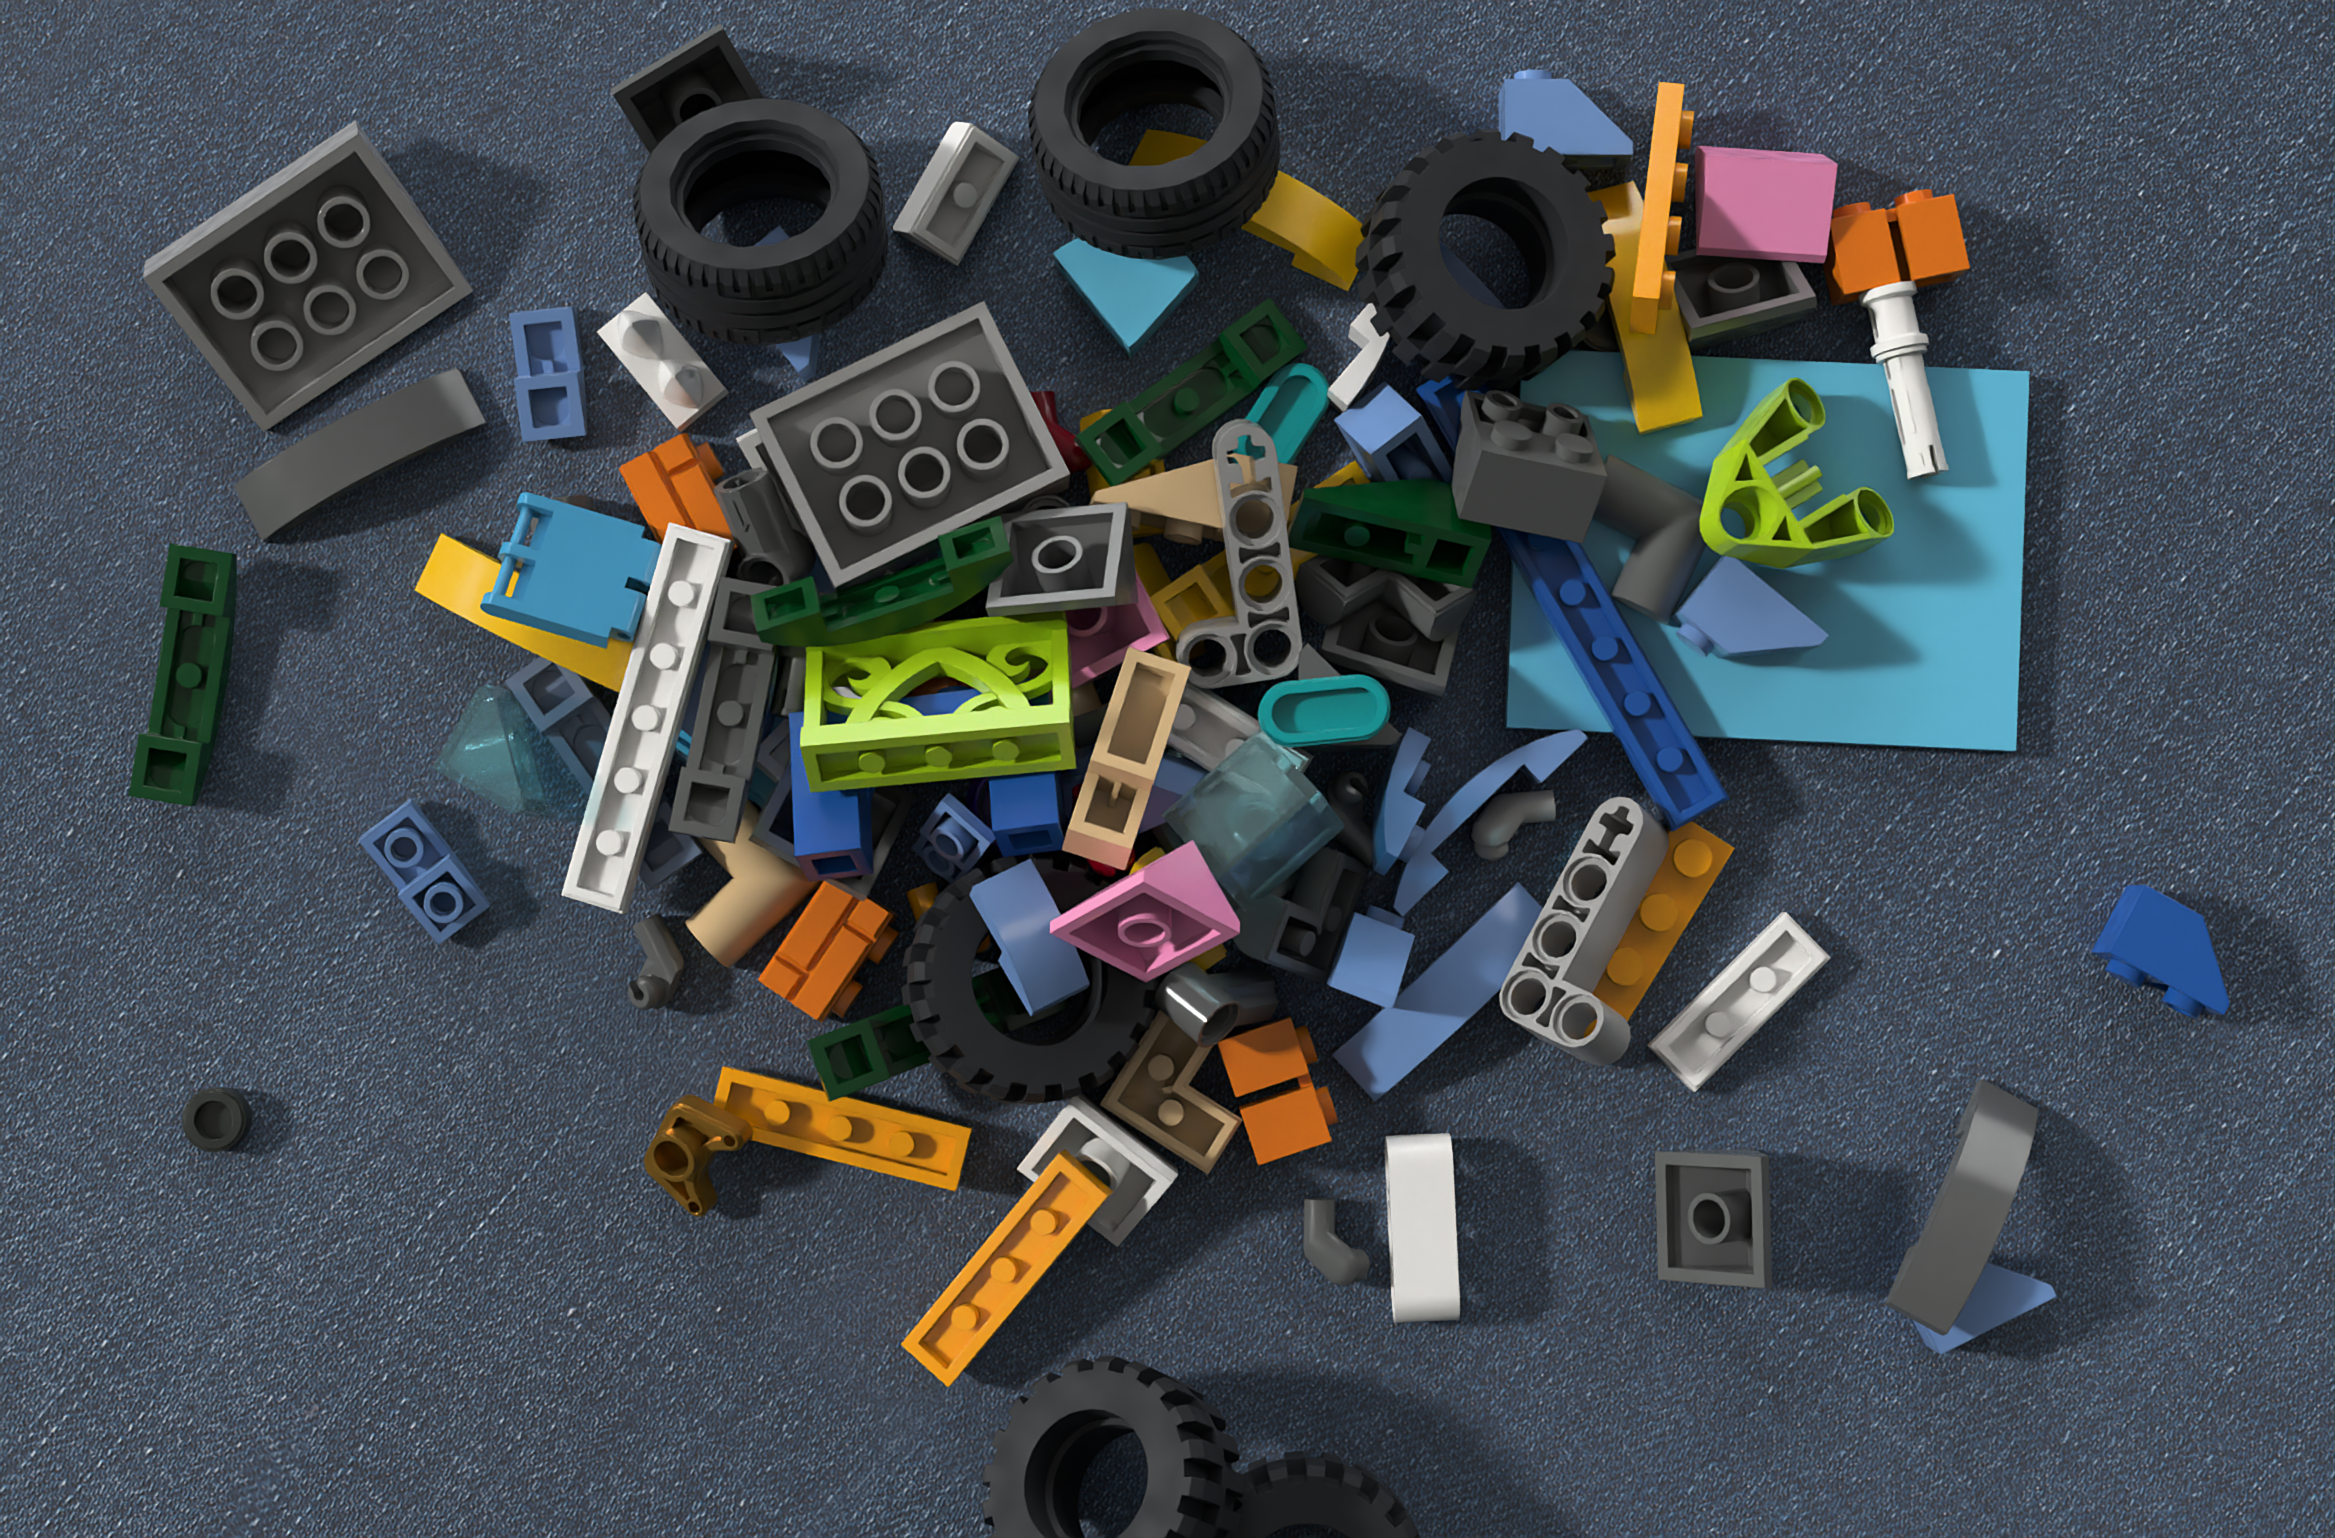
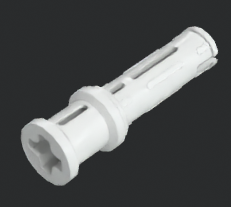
[1858,281,1949,480]

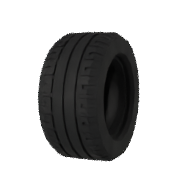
[1028,8,1281,260]
[633,99,889,346]

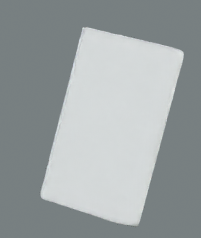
[893,122,1020,266]

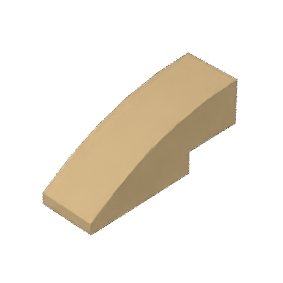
[1062,647,1191,870]

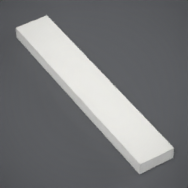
[561,522,735,914]

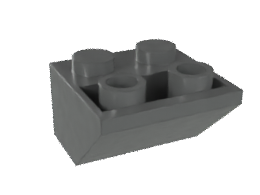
[1451,390,1607,543]

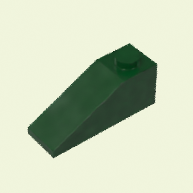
[1287,478,1492,589]

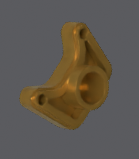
[644,1094,753,1217]

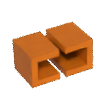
[1823,189,1970,306]
[1218,1016,1339,1166]

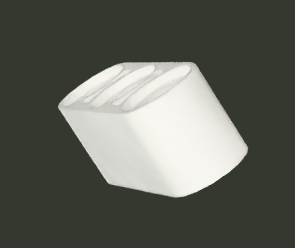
[1385,1133,1460,1323]

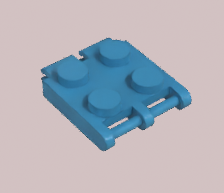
[480,492,662,649]

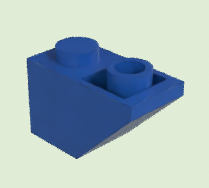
[2091,885,2230,1019]

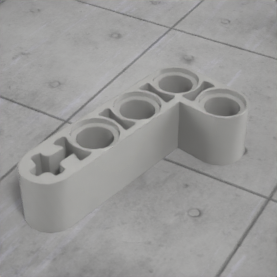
[1175,419,1303,688]
[1499,797,1669,1066]

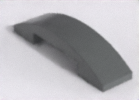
[234,367,489,542]
[668,577,779,844]
[1885,1079,2038,1336]

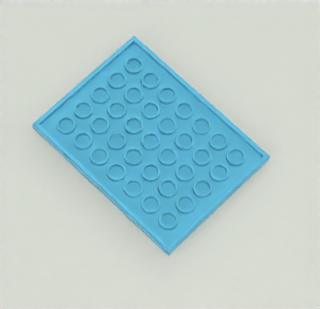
[1504,350,2030,752]

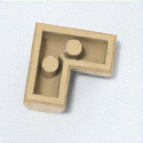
[685,799,823,968]
[1100,1010,1243,1174]

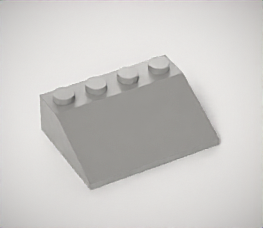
[143,120,473,432]
[749,301,1070,591]

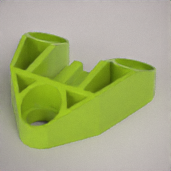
[1699,378,1894,569]

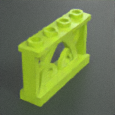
[800,611,1076,793]

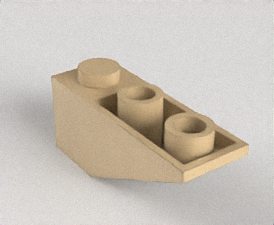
[1089,453,1298,545]

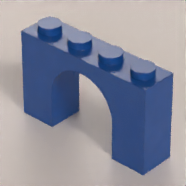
[789,678,1067,882]

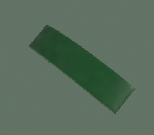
[1074,298,1308,487]
[750,516,1014,647]
[129,543,237,806]
[806,966,1068,1102]

